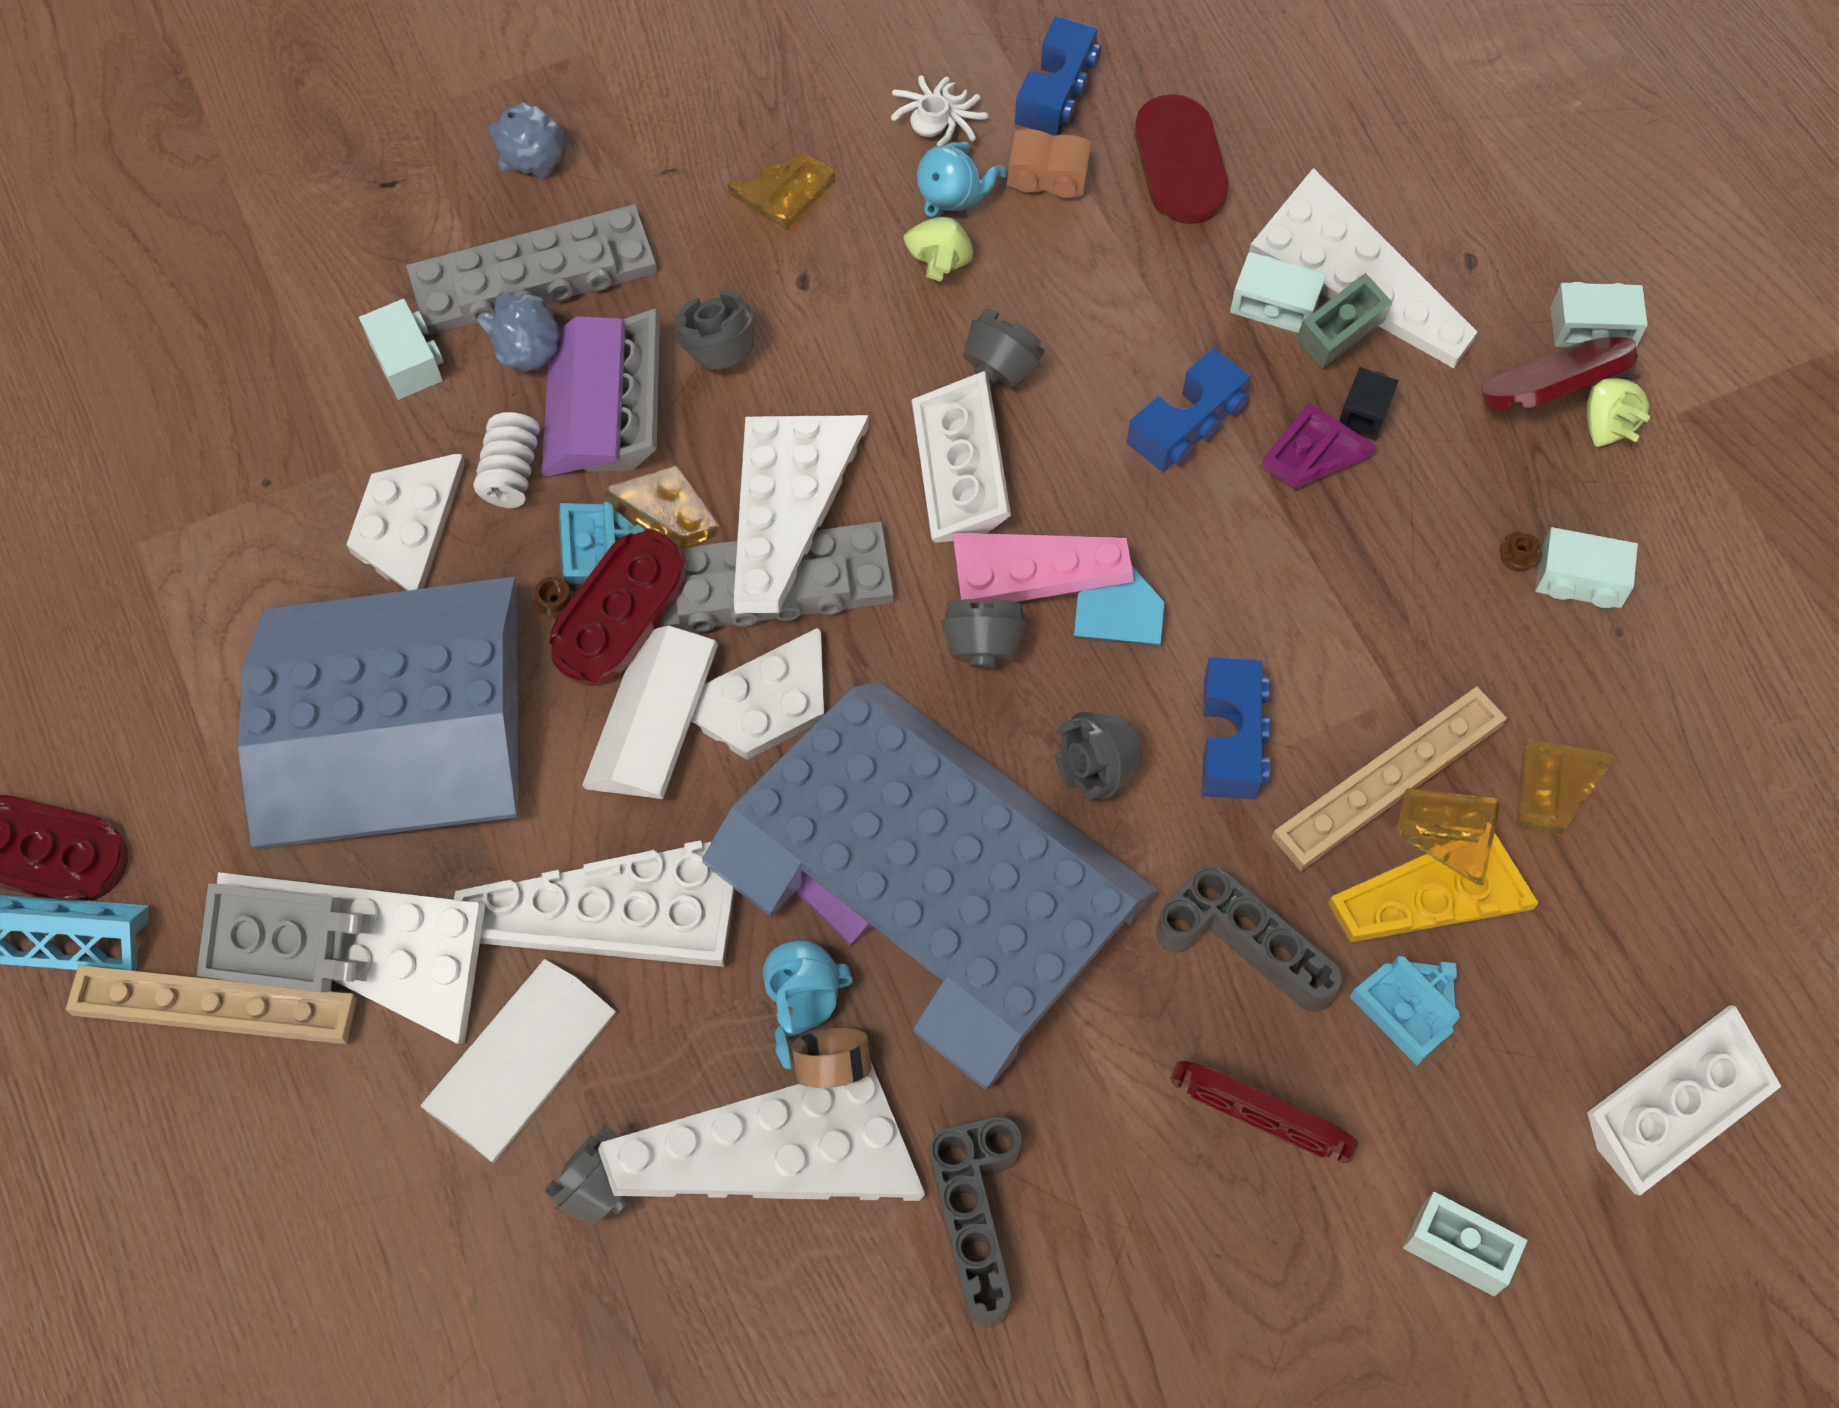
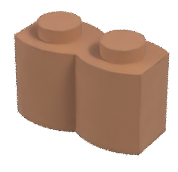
[1007,129,1092,198]

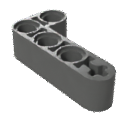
[1156,866,1342,1012]
[930,1117,1022,1328]

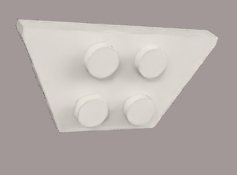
[346,454,466,591]
[691,628,824,760]

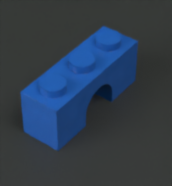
[1015,16,1101,136]
[1127,348,1251,473]
[1202,657,1270,799]

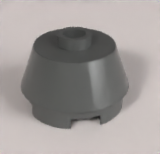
[676,290,754,370]
[963,308,1045,388]
[941,599,1028,668]
[1055,712,1142,799]
[544,1123,633,1225]

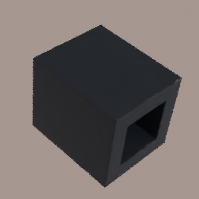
[1339,367,1399,441]

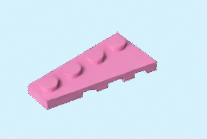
[953,533,1134,603]

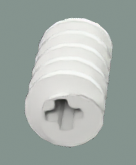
[473,412,540,508]

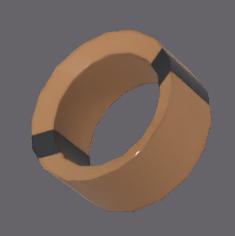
[791,1027,872,1088]

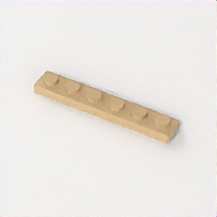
[1272,686,1507,871]
[65,965,357,1044]

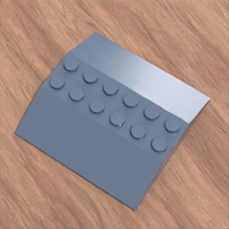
[238,577,518,850]

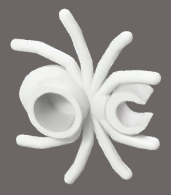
[891,75,988,146]

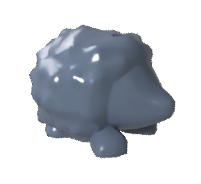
[488,102,567,179]
[477,291,561,373]

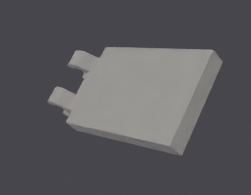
[197,883,374,992]

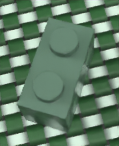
[1296,273,1393,369]

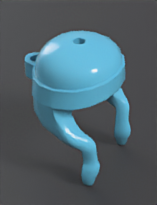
[916,141,1008,217]
[762,940,853,1069]

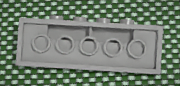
[406,204,657,336]
[655,522,894,633]

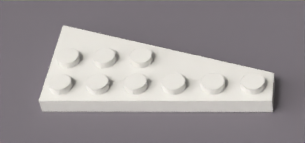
[1249,168,1478,368]
[734,415,869,613]
[454,840,736,967]
[217,872,485,1044]
[598,1063,925,1201]

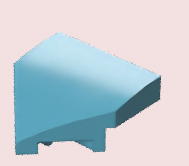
[558,499,645,585]
[1074,566,1164,646]
[1349,956,1460,1066]

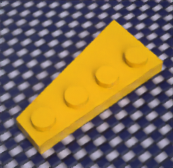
[1328,826,1539,943]

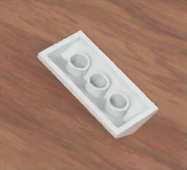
[912,371,1011,543]
[582,625,718,799]
[420,959,617,1164]
[1587,1005,1781,1195]

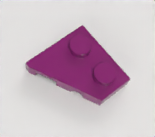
[1261,403,1376,489]

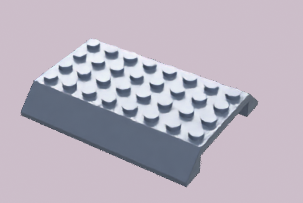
[702,681,1158,1091]

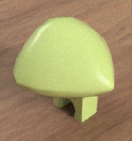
[903,217,974,282]
[1587,377,1650,447]

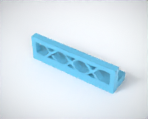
[0,895,149,971]

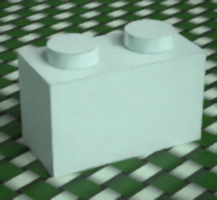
[1230,252,1326,333]
[1550,282,1647,347]
[359,299,444,400]
[1535,527,1638,608]
[1402,1192,1528,1297]

